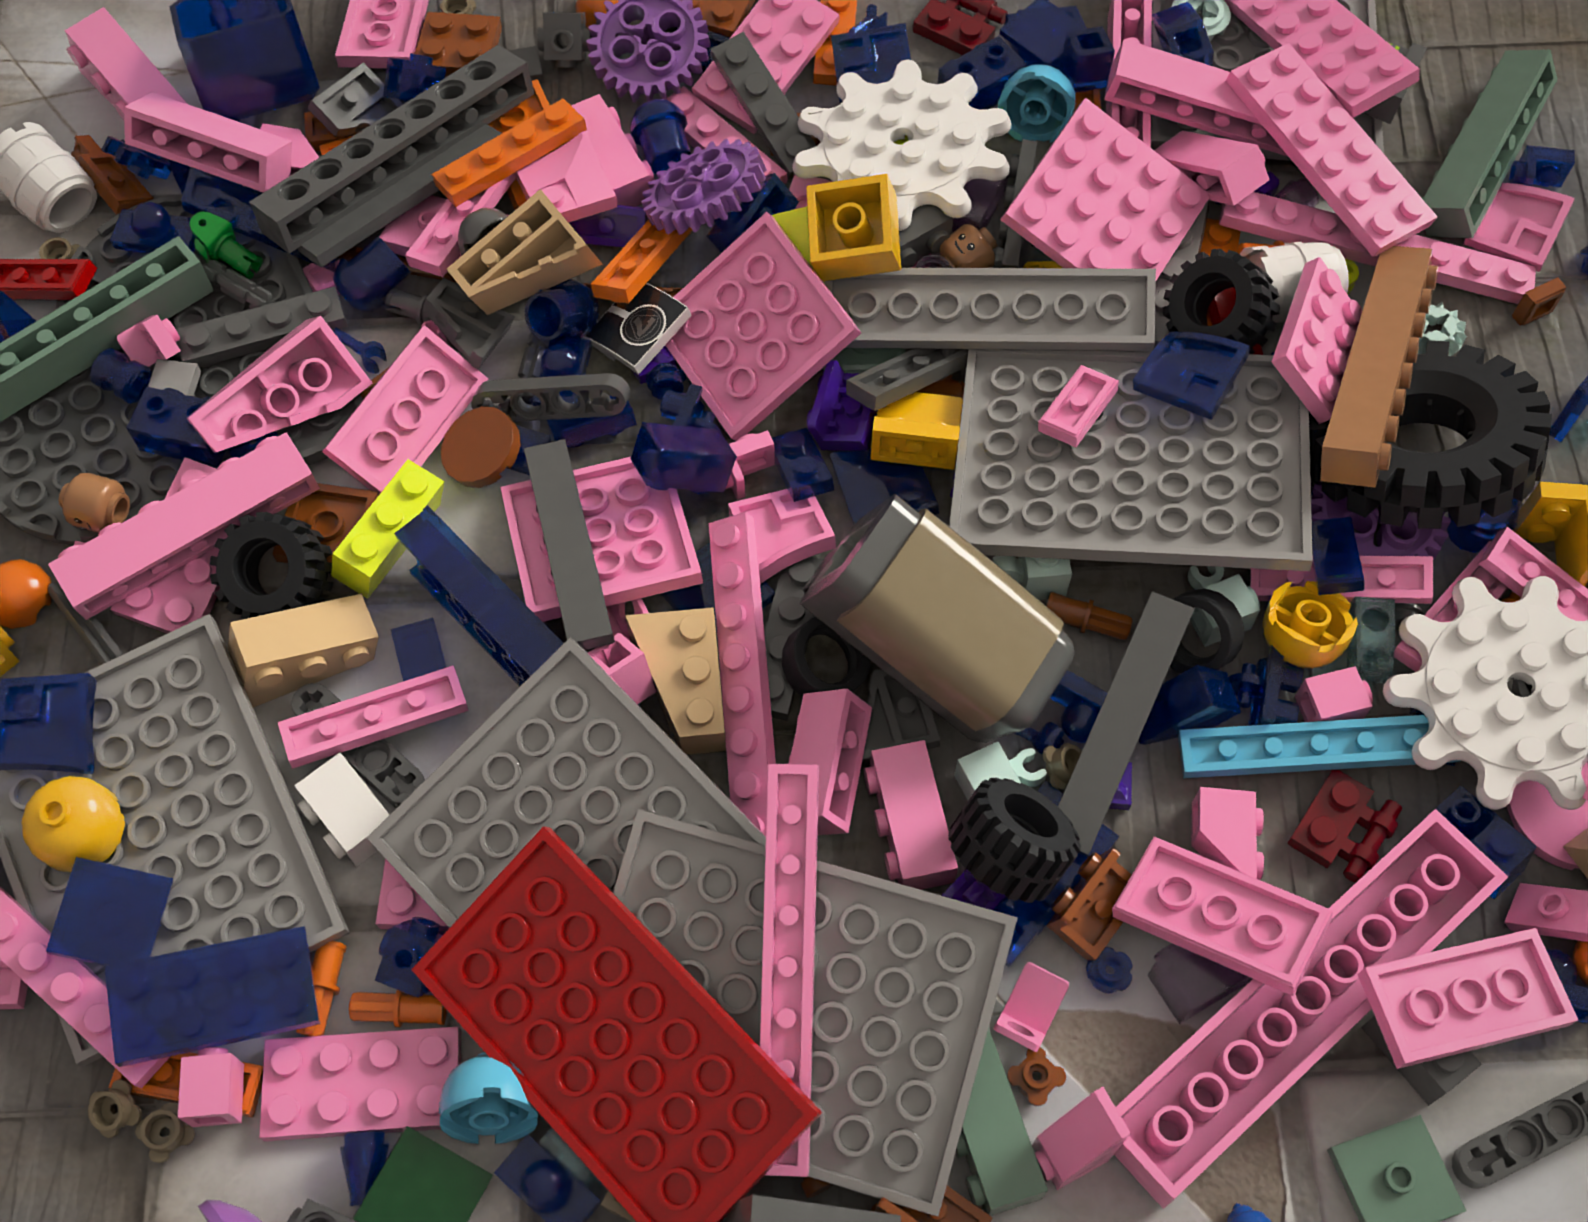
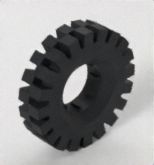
[1309,340,1552,529]

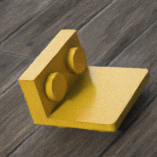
[871,392,963,470]
[1510,482,1588,586]

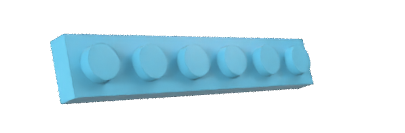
[1178,715,1461,779]

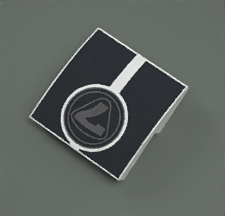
[583,283,692,375]

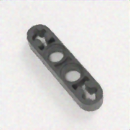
[471,373,630,422]
[291,683,425,808]
[1452,1080,1588,1189]

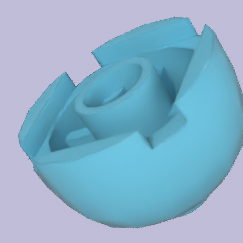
[998,65,1075,143]
[439,1052,539,1144]

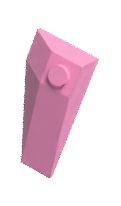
[186,316,372,453]

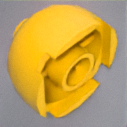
[1263,581,1358,669]
[21,776,125,873]

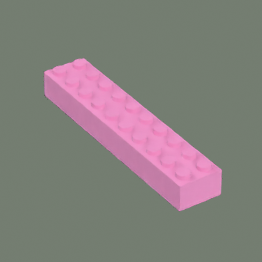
[1114,809,1508,1209]

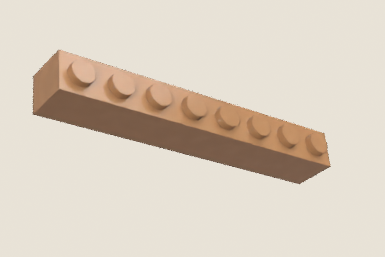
[1320,246,1438,488]

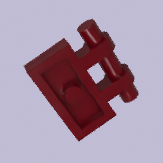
[913,0,1008,62]
[1287,769,1402,883]

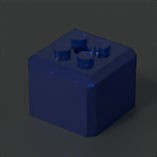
[169,0,320,121]

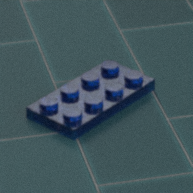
[104,926,321,1067]

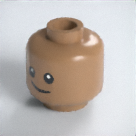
[936,224,997,268]
[59,473,130,533]

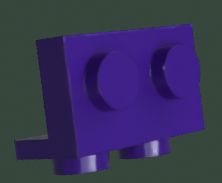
[807,360,878,451]

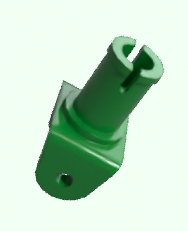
[190,212,263,279]

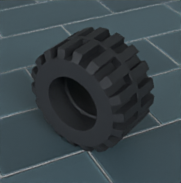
[1163,249,1280,354]
[210,512,333,619]
[948,777,1081,903]

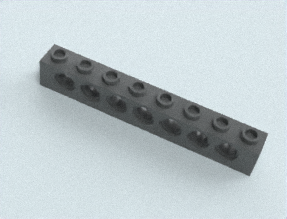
[249,45,535,253]

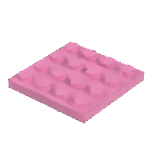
[1000,98,1210,280]
[665,212,862,441]
[500,449,703,625]

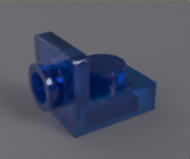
[1509,145,1575,187]

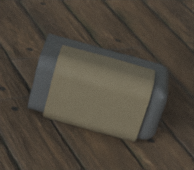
[800,494,1075,743]

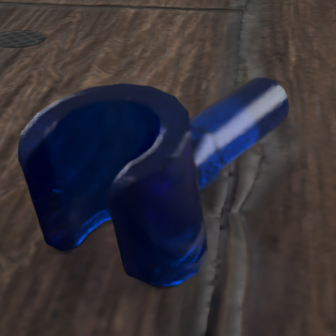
[848,4,888,38]
[333,327,387,374]
[1013,722,1064,755]

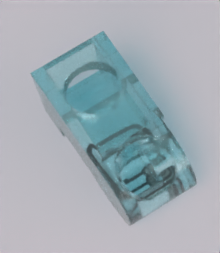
[1347,596,1395,683]

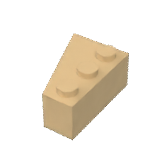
[447,189,603,315]
[228,593,379,707]
[625,607,726,755]

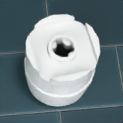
[0,122,97,233]
[1240,242,1349,323]

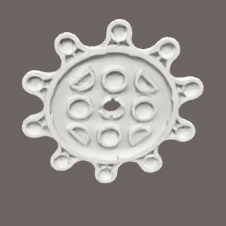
[792,60,1011,231]
[1383,576,1588,810]

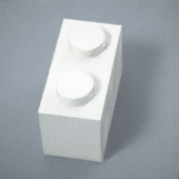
[294,752,390,867]

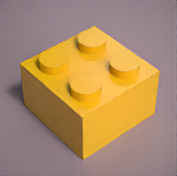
[806,174,901,281]

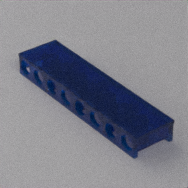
[394,505,564,687]

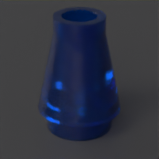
[339,1131,390,1206]

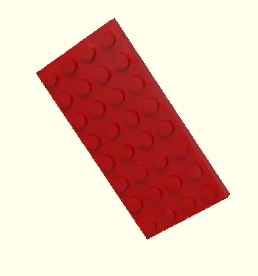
[411,826,823,1222]

